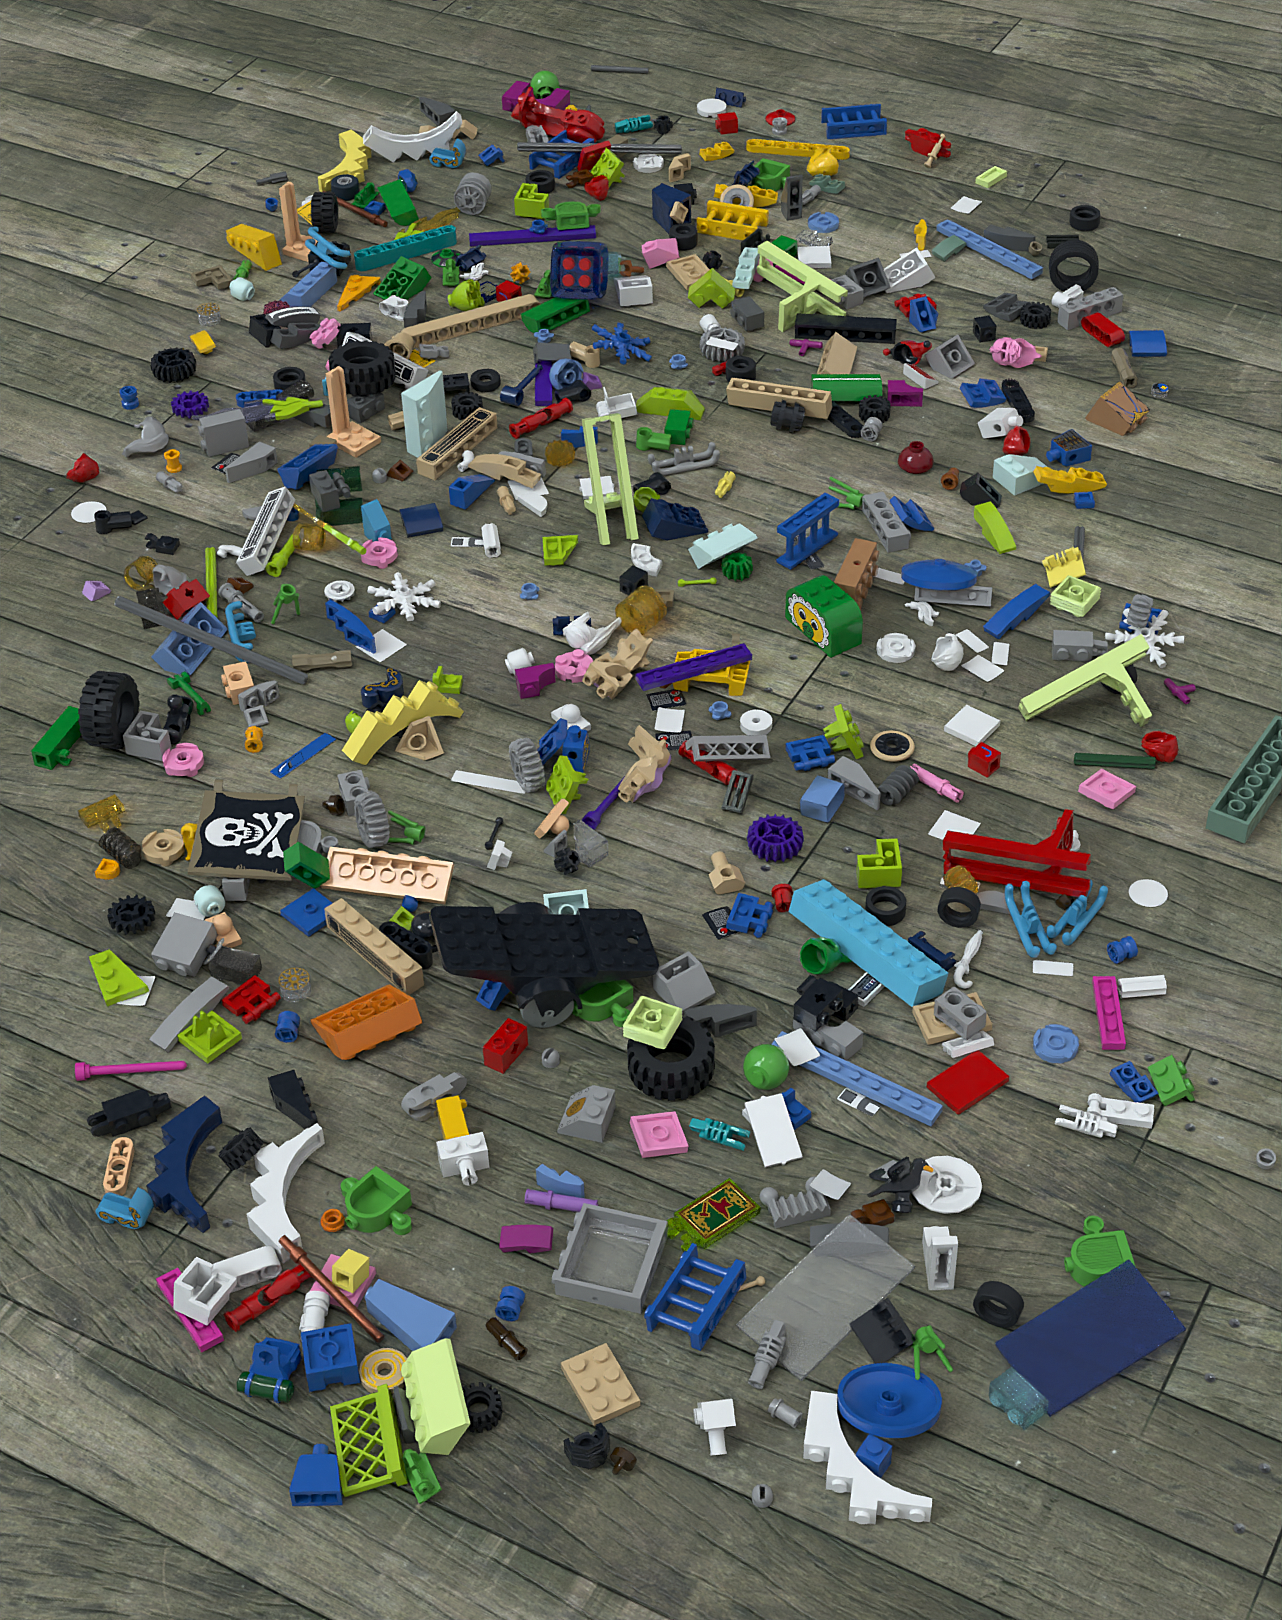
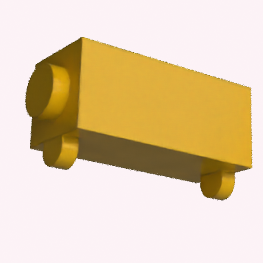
[436,1095,469,1140]

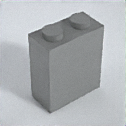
[198,409,249,457]
[151,912,218,977]

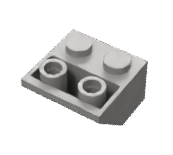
[653,951,715,1014]

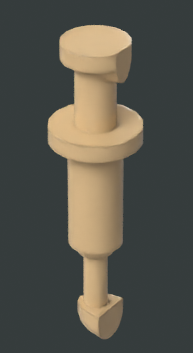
[924,134,945,168]

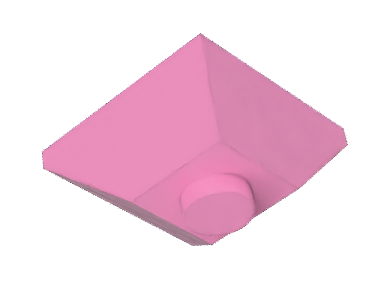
[641,238,680,269]

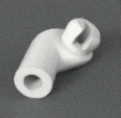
[457,450,474,472]
[217,545,242,558]

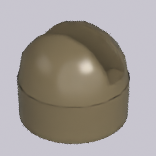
[1028,241,1042,256]

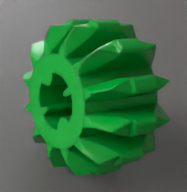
[721,552,753,581]

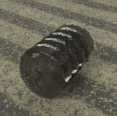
[276,380,314,401]
[99,827,142,869]

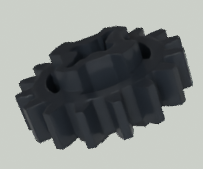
[107,894,155,935]

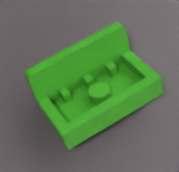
[1148,1055,1195,1106]

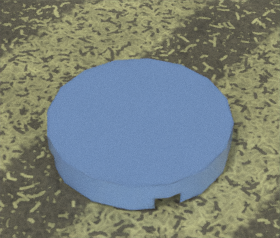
[808,212,839,233]
[1033,1024,1079,1063]

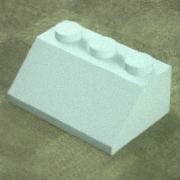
[688,523,757,569]

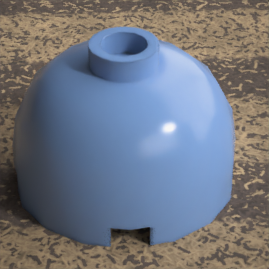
[549,358,584,390]

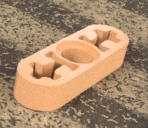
[103,1137,135,1196]

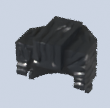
[563,1422,610,1470]

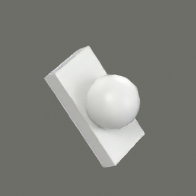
[551,704,591,731]

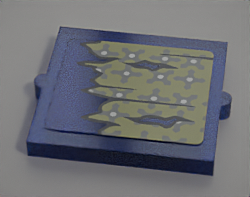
[480,281,498,304]

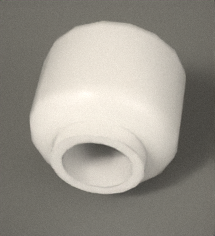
[505,648,535,675]

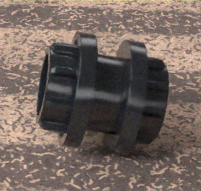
[770,399,805,433]

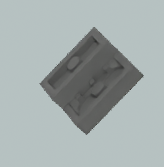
[983,293,1031,321]

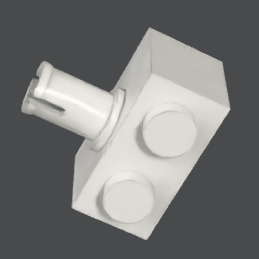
[436,1132,489,1185]
[693,1399,736,1455]

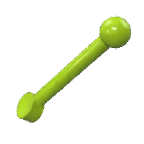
[678,577,717,587]

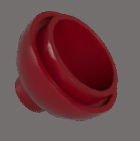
[898,441,934,474]

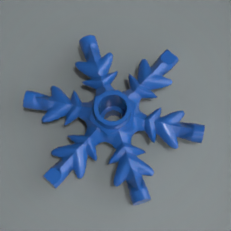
[592,322,652,365]

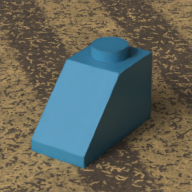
[361,499,392,542]

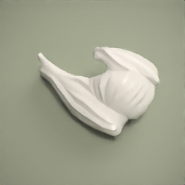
[563,612,622,655]

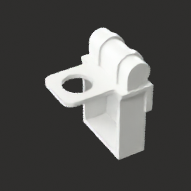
[596,387,637,422]

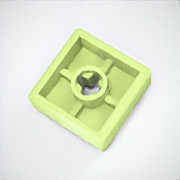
[1050,575,1101,617]
[623,996,682,1049]

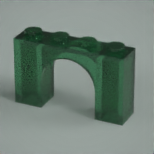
[315,466,363,527]

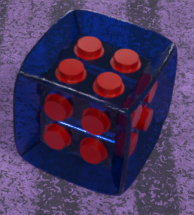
[550,241,608,299]

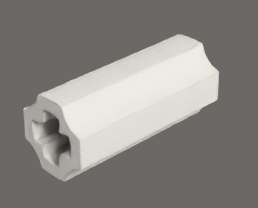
[482,523,501,558]
[1117,975,1167,998]

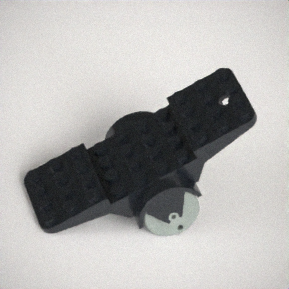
[429,902,659,1028]

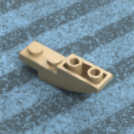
[468,454,541,488]

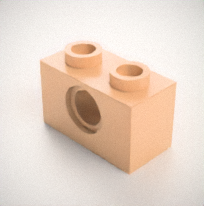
[221,661,254,705]

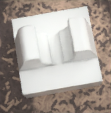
[487,839,512,870]

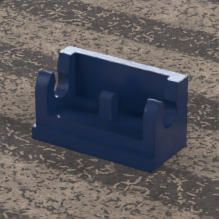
[908,931,956,971]

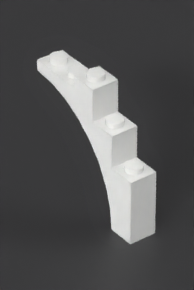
[363,112,462,163]
[247,1123,325,1264]
[803,1391,932,1524]

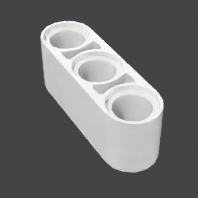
[213,1246,282,1293]

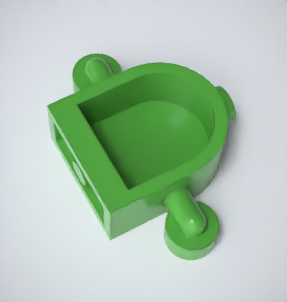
[751,158,790,191]
[541,201,601,230]
[572,980,634,1027]
[341,1166,412,1235]
[1064,1216,1137,1297]

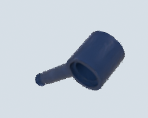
[500,364,543,407]

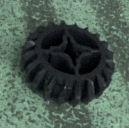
[150,347,196,383]

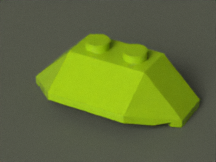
[636,386,705,420]

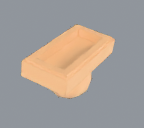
[534,798,570,839]
[205,912,242,952]

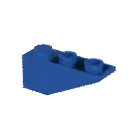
[449,474,495,509]

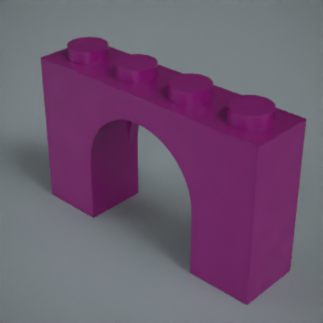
[502,81,570,112]

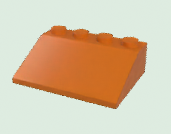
[310,984,422,1060]

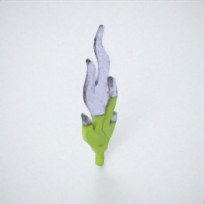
[192,397,323,423]

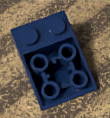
[642,498,708,541]

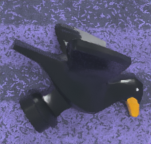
[867,1156,933,1213]

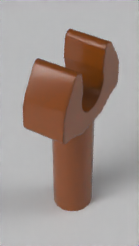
[619,260,644,277]

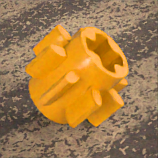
[510,262,531,284]

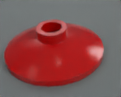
[766,109,795,126]

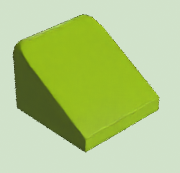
[389,906,415,930]

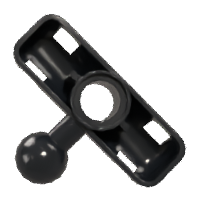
[163,694,194,745]

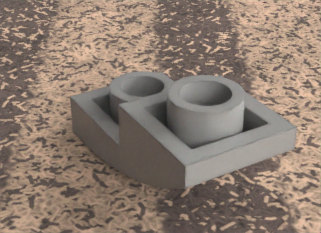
[238,680,280,712]

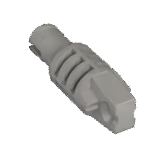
[748,1320,786,1389]

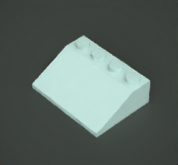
[401,371,448,458]

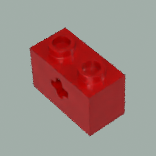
[163,579,210,620]
[483,1018,528,1074]

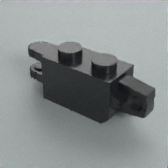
[87,1089,172,1137]

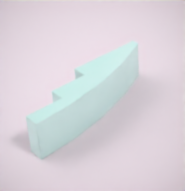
[732,247,760,289]

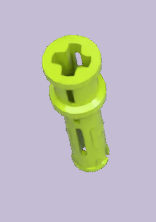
[265,534,301,577]

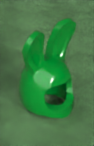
[800,937,853,976]

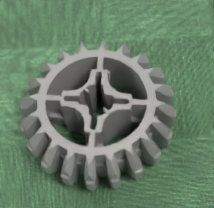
[700,327,745,362]
[509,738,545,793]
[354,792,390,848]

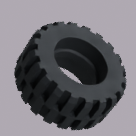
[329,340,396,396]
[78,671,140,749]
[627,1016,715,1101]

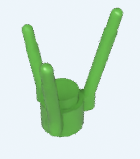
[829,477,864,510]
[271,584,300,624]
[388,811,426,845]
[912,1325,953,1380]

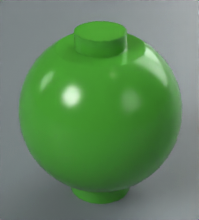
[530,70,559,99]
[743,1044,789,1090]

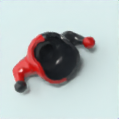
[883,340,932,366]

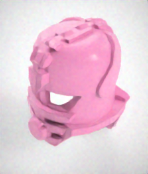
[989,337,1042,368]

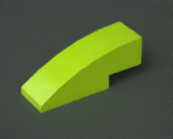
[973,501,1016,554]

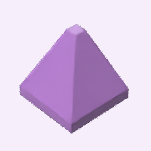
[582,372,602,390]

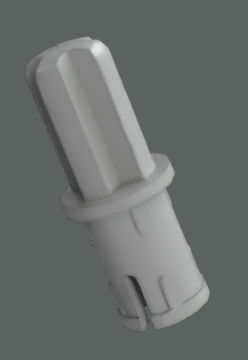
[802,185,821,205]
[156,471,183,493]

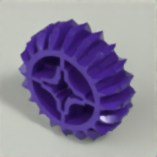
[747,813,804,863]

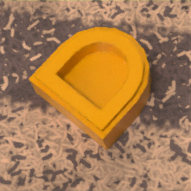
[95,858,120,880]

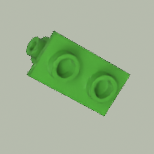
[443,258,459,286]
[534,270,557,298]
[402,1449,442,1504]

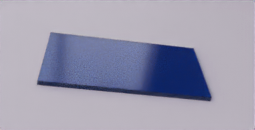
[995,1259,1186,1417]

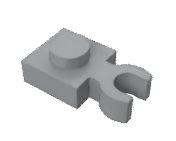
[419,344,449,359]

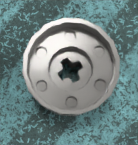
[454,172,492,215]

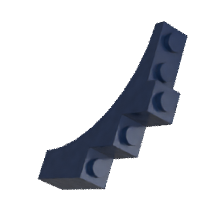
[146,1095,222,1233]

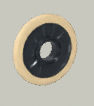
[870,730,915,762]

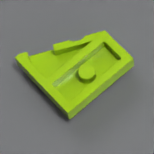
[542,535,578,566]

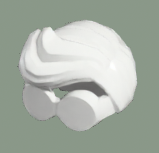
[931,633,964,671]

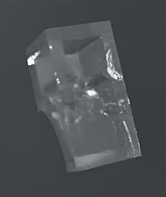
[573,819,608,867]

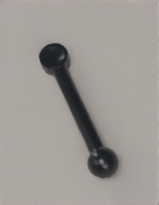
[292,259,320,278]
[485,817,503,850]

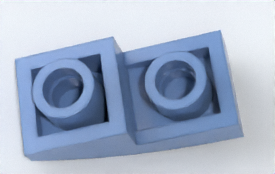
[536,1164,585,1198]

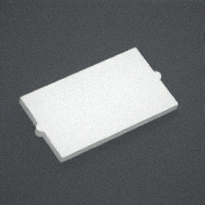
[744,1093,802,1168]

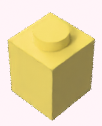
[332,1249,369,1293]

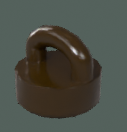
[322,795,345,816]
[610,1447,637,1475]

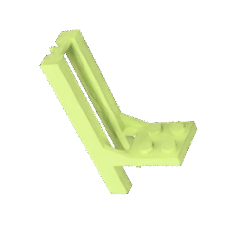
[757,241,848,332]
[582,413,639,545]
[1018,634,1152,727]

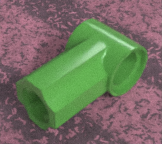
[636,427,672,451]

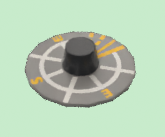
[203,938,224,965]

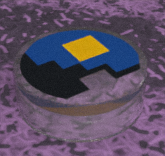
[1151,383,1169,398]

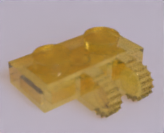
[78,794,125,833]

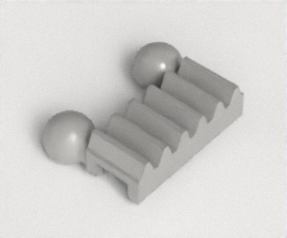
[759,1176,831,1228]

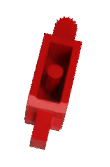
[905,128,951,158]

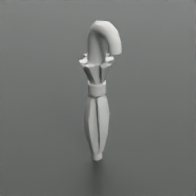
[953,930,983,989]

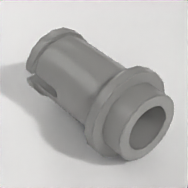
[768,1398,803,1428]

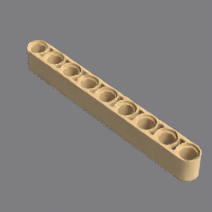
[401,294,541,349]

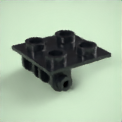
[849,1298,916,1363]

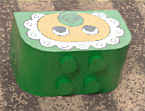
[785,575,863,658]

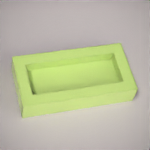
[975,166,1007,188]

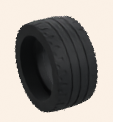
[1049,240,1099,292]

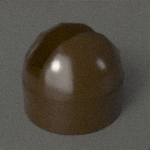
[1054,894,1074,910]

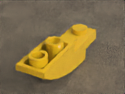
[714,184,778,208]
[1033,466,1107,494]

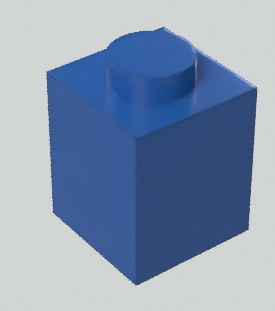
[856,1434,892,1478]

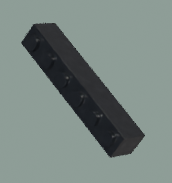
[795,313,897,344]

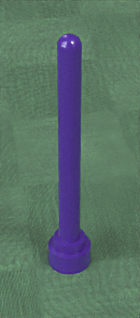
[582,776,625,830]

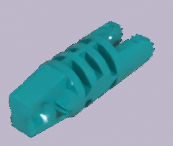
[614,115,654,133]
[689,1118,751,1151]

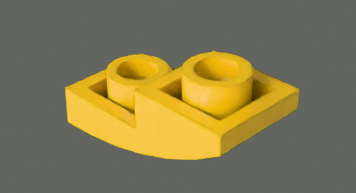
[699,142,734,161]
[914,219,927,251]
[189,330,216,354]

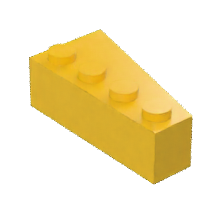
[226,224,282,271]

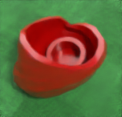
[584,175,609,201]
[1003,426,1031,456]
[66,453,100,483]
[1141,731,1179,763]

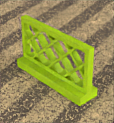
[330,1383,408,1497]

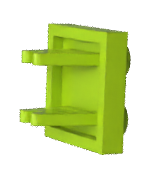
[591,148,625,187]
[823,704,864,759]
[546,755,589,814]
[177,1010,242,1064]

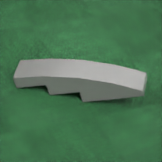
[149,977,229,1053]

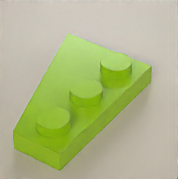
[89,949,149,1007]

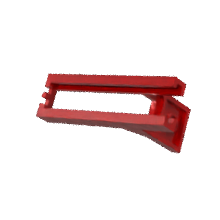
[943,809,1091,897]

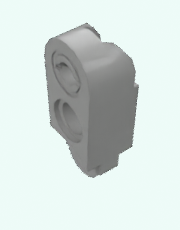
[525,125,548,154]
[401,1072,467,1122]

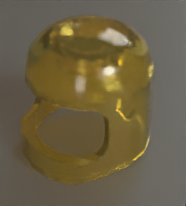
[293,523,326,551]
[124,556,158,590]

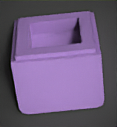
[82,581,111,601]

